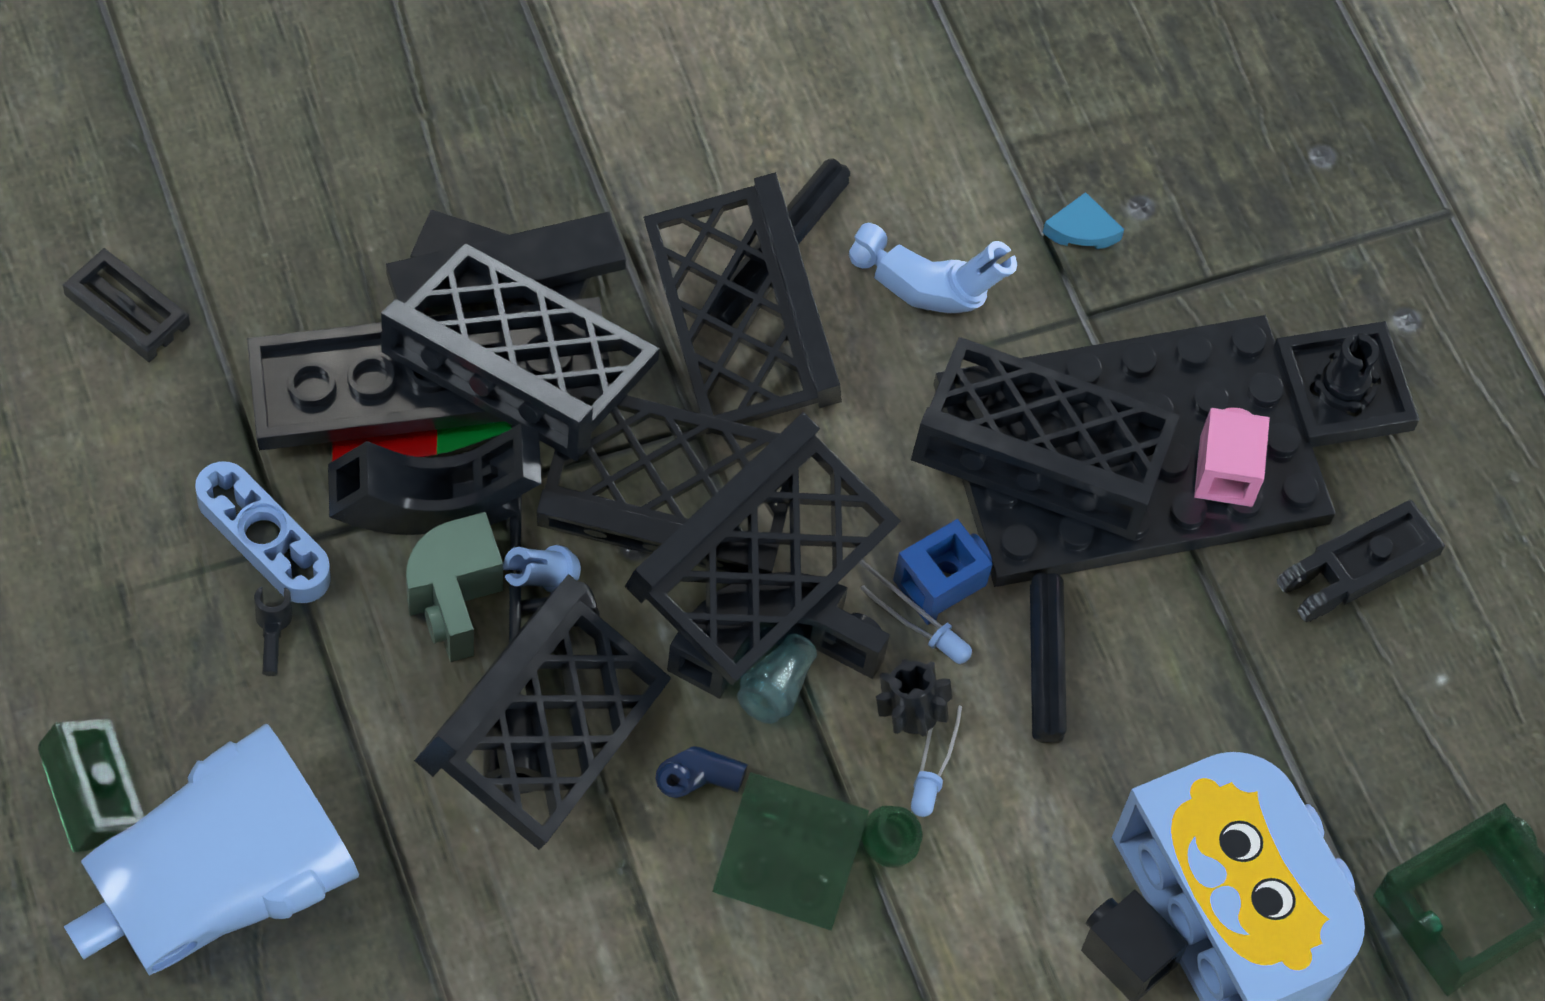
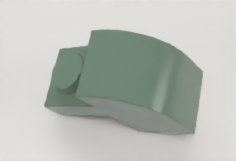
[406,512,503,662]

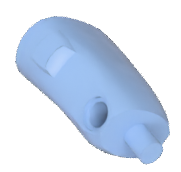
[64,724,359,975]

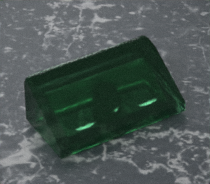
[38,719,144,852]

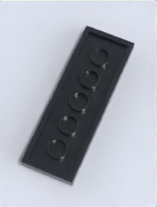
[247,297,611,451]

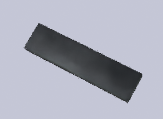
[386,211,627,316]

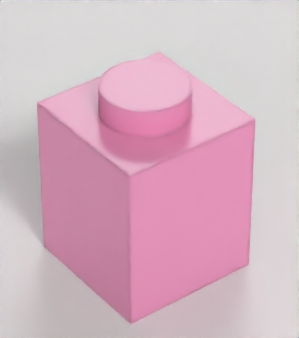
[1194,408,1270,507]

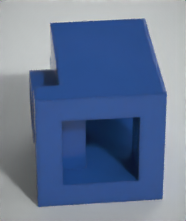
[893,519,993,625]

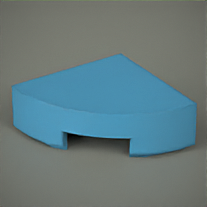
[1042,192,1124,249]

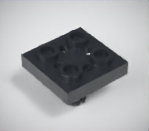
[1275,321,1420,447]

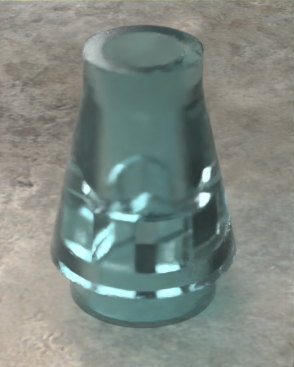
[737,634,817,723]

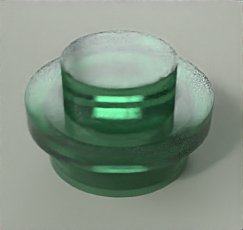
[861,806,923,868]

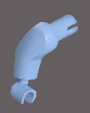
[849,223,1017,313]

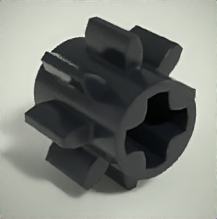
[876,659,952,737]

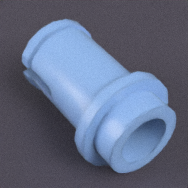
[503,545,581,592]

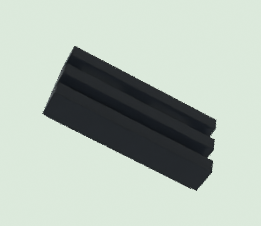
[63,248,190,362]

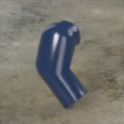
[655,746,748,798]

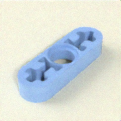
[195,461,331,603]

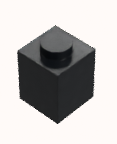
[1081,890,1189,1001]

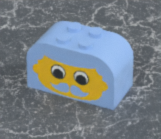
[1112,752,1365,1001]

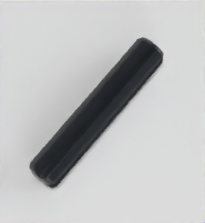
[1030,572,1067,743]

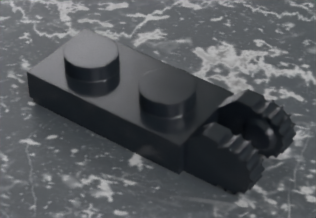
[1276,499,1445,623]

